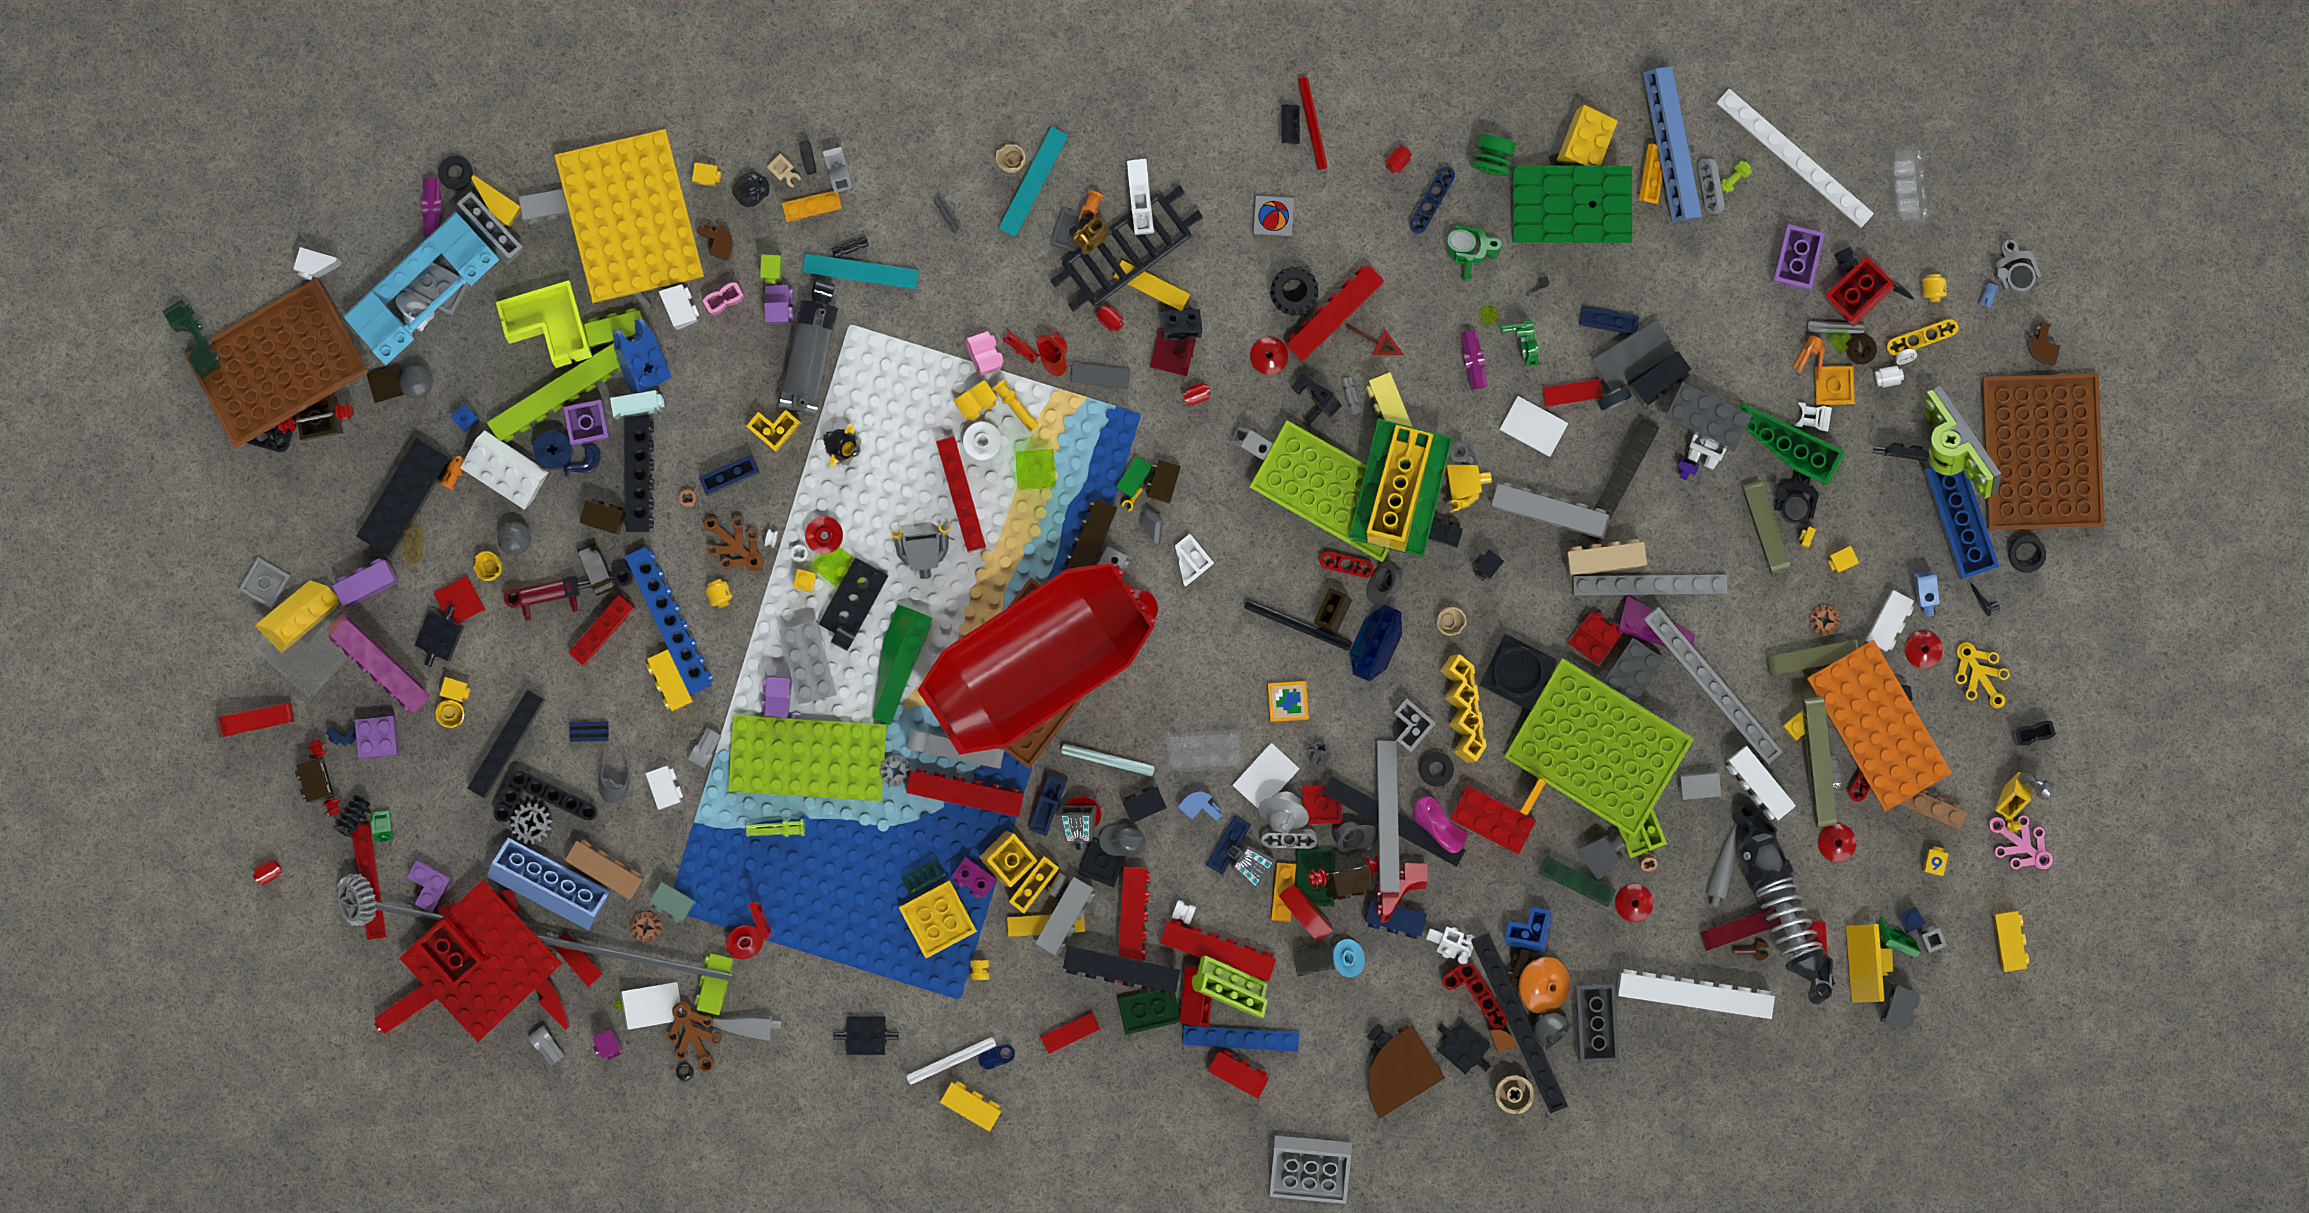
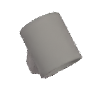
[688,728,721,769]
[528,1025,565,1066]

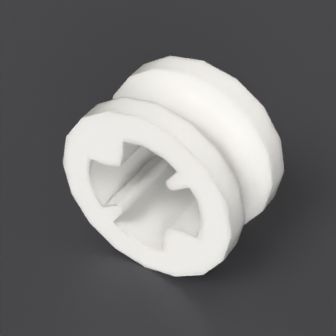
[764,529,778,548]
[791,545,808,562]

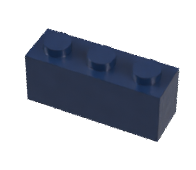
[698,455,761,496]
[1365,900,1427,939]

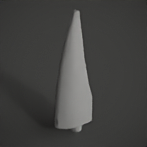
[1707,823,1738,908]
[705,1015,782,1041]

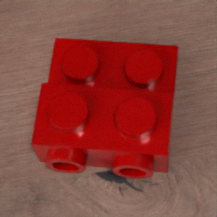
[1567,611,1622,666]

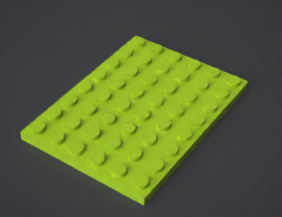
[1504,658,1695,837]

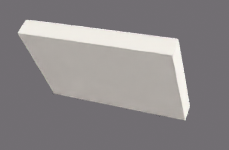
[1499,396,1568,457]
[1233,743,1299,808]
[620,982,682,1030]

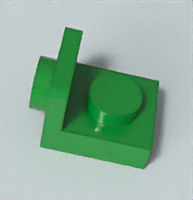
[370,810,394,842]

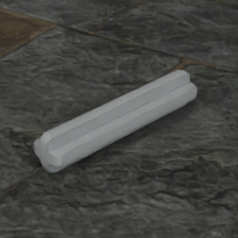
[1807,321,1865,334]

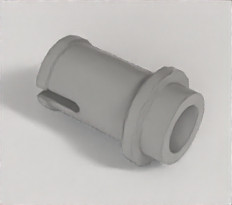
[1047,873,1069,898]

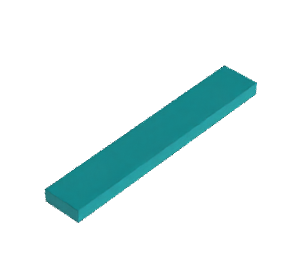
[999,127,1068,237]
[802,254,919,290]

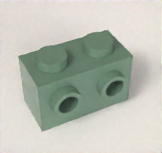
[650,882,696,923]

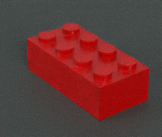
[1449,785,1536,855]

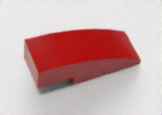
[1279,883,1333,942]
[553,931,603,987]
[536,978,570,1030]

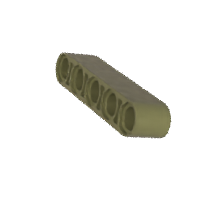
[1742,480,1790,575]
[1767,639,1861,676]

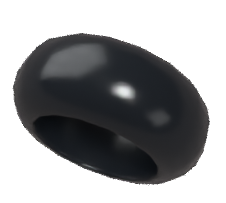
[676,1063,694,1081]

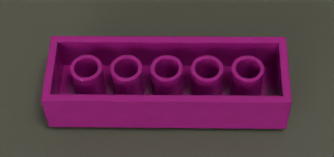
[327,612,430,713]

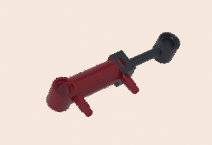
[504,567,634,621]

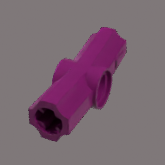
[422,178,442,236]

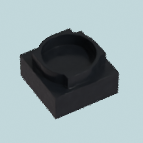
[1479,634,1557,711]

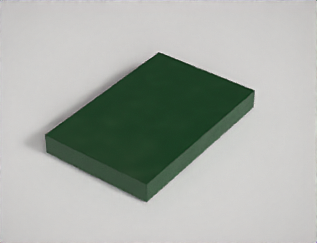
[1296,848,1335,906]
[1117,989,1180,1035]

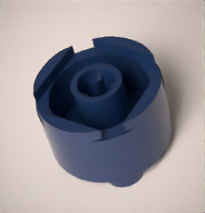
[533,430,574,470]

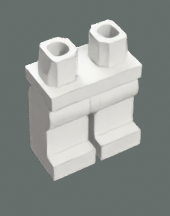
[1687,434,1726,470]

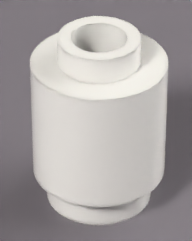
[1874,366,1904,388]

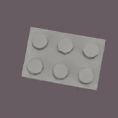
[402,262,469,316]

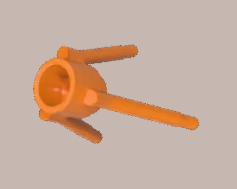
[1793,336,1826,381]

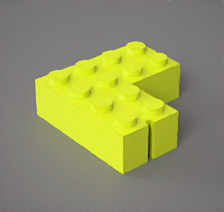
[496,280,592,368]

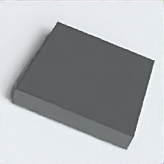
[1050,208,1093,252]

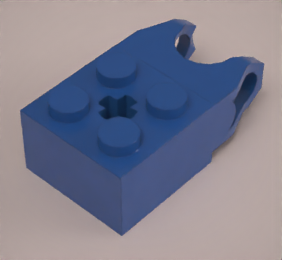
[612,318,672,393]

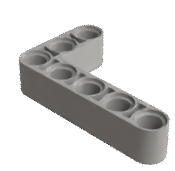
[907,730,1004,769]

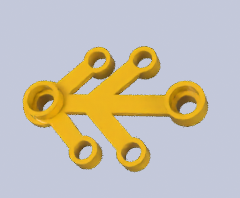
[1955,642,2010,709]

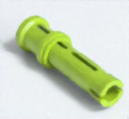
[746,819,805,837]

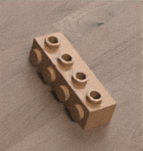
[1898,790,1968,830]
[565,840,644,900]

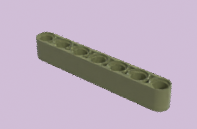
[1802,697,1837,828]

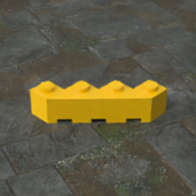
[1440,654,1487,763]

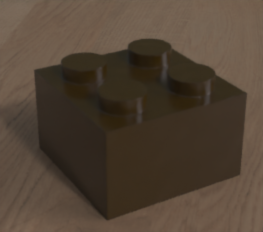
[579,498,626,535]

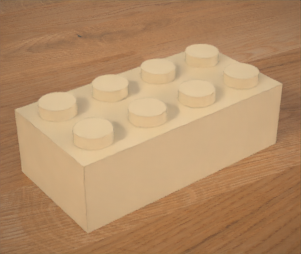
[1565,539,1647,576]

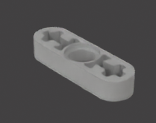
[1698,159,1724,214]
[1261,828,1317,849]

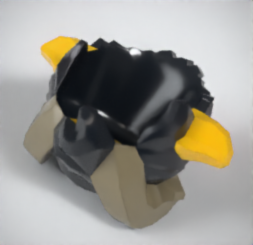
[823,424,862,467]

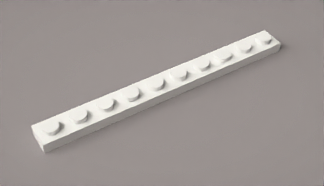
[1716,89,1874,228]

